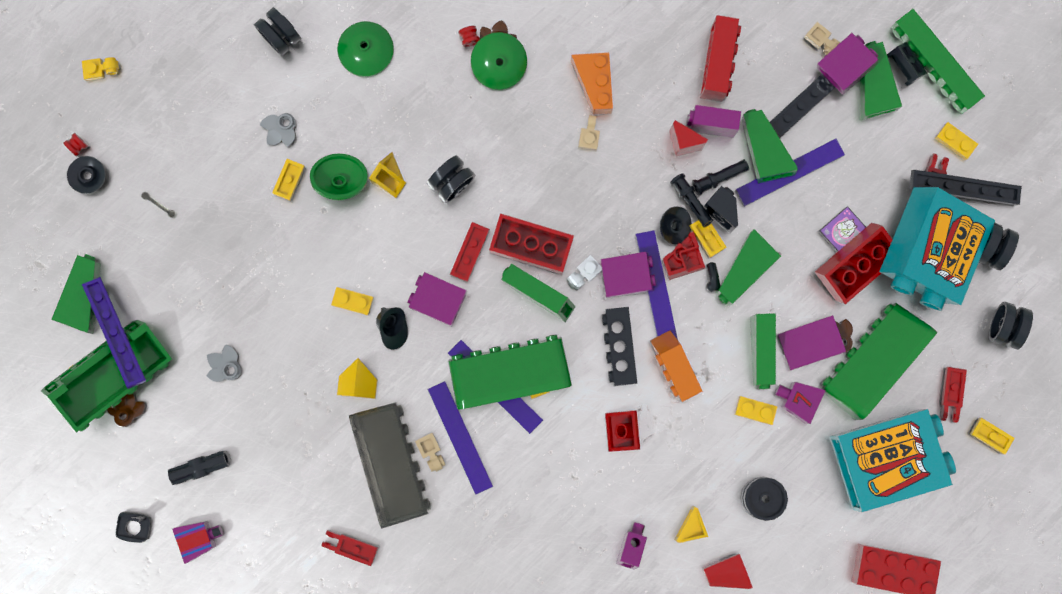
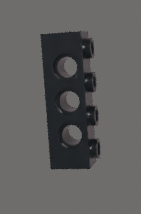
[602,307,638,387]

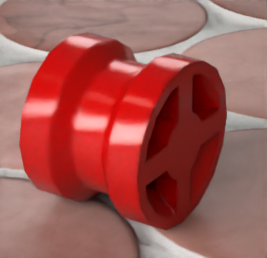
[458,25,480,47]
[63,132,88,157]

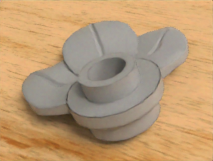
[260,113,296,147]
[207,345,241,382]

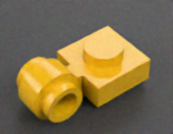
[82,57,119,81]

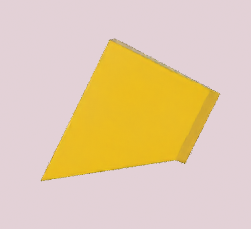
[369,152,406,198]
[337,358,378,399]
[674,506,708,543]

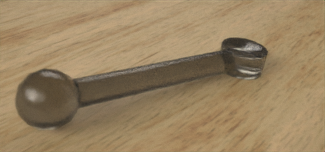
[141,192,175,217]

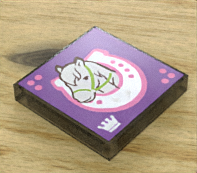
[818,206,866,252]

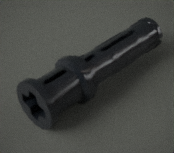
[692,159,749,196]
[670,173,714,227]

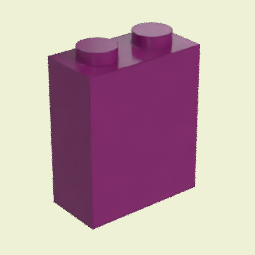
[817,33,879,95]
[686,105,741,138]
[601,252,656,298]
[407,272,467,327]

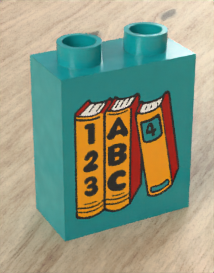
[879,187,995,311]
[830,409,956,512]

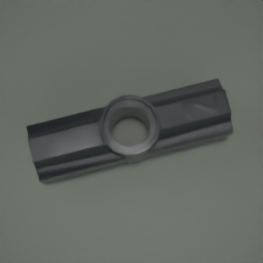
[168,451,229,485]

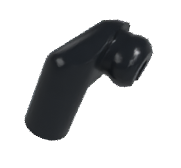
[707,262,720,292]

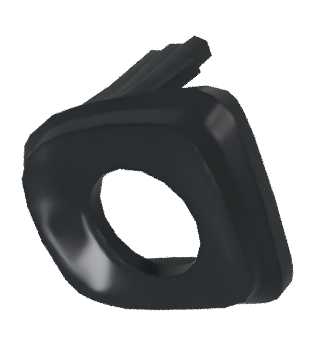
[116,512,150,543]

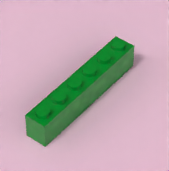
[891,9,985,114]

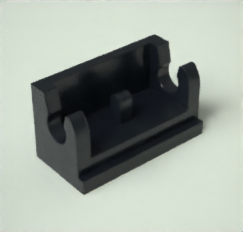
[887,42,927,86]

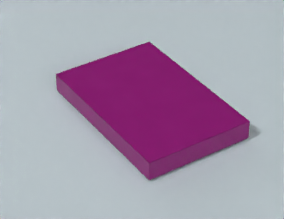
[778,315,846,370]

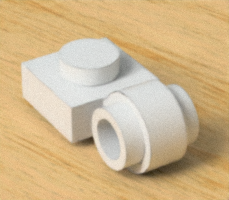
[567,255,602,290]

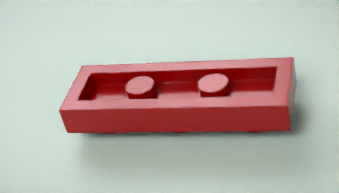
[450,222,490,282]

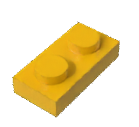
[935,122,978,160]
[272,159,305,201]
[689,220,727,258]
[331,287,374,316]
[734,396,778,425]
[970,418,1015,455]

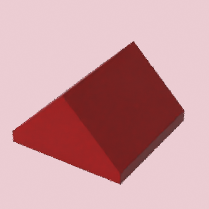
[669,120,708,157]
[605,410,640,452]

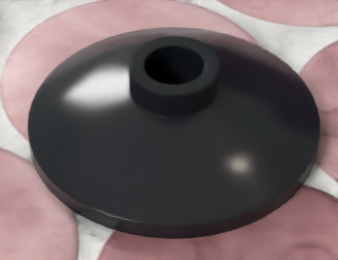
[67,156,106,194]
[660,206,692,245]

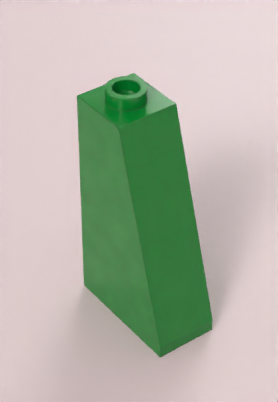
[860,41,902,120]
[742,109,798,183]
[716,229,781,306]
[51,254,101,334]
[501,263,576,323]
[750,313,776,389]

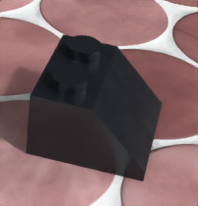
[704,185,738,233]

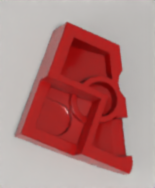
[663,231,705,280]
[702,553,753,589]

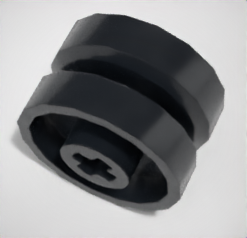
[253,7,302,56]
[427,155,476,204]
[979,223,1019,271]
[989,302,1033,350]
[741,477,788,521]

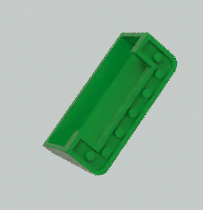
[821,303,937,420]
[41,320,172,433]
[448,334,572,410]

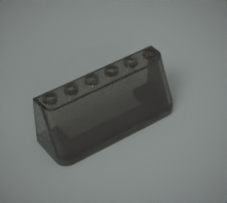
[349,402,431,529]

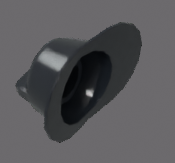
[376,307,408,350]

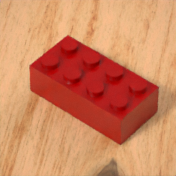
[700,15,741,102]
[489,213,574,275]
[815,223,892,305]
[852,544,941,594]

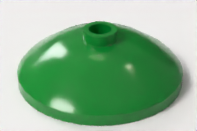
[337,21,394,77]
[471,32,527,90]
[310,153,368,200]

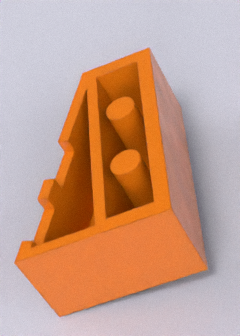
[571,52,613,115]
[650,331,703,402]

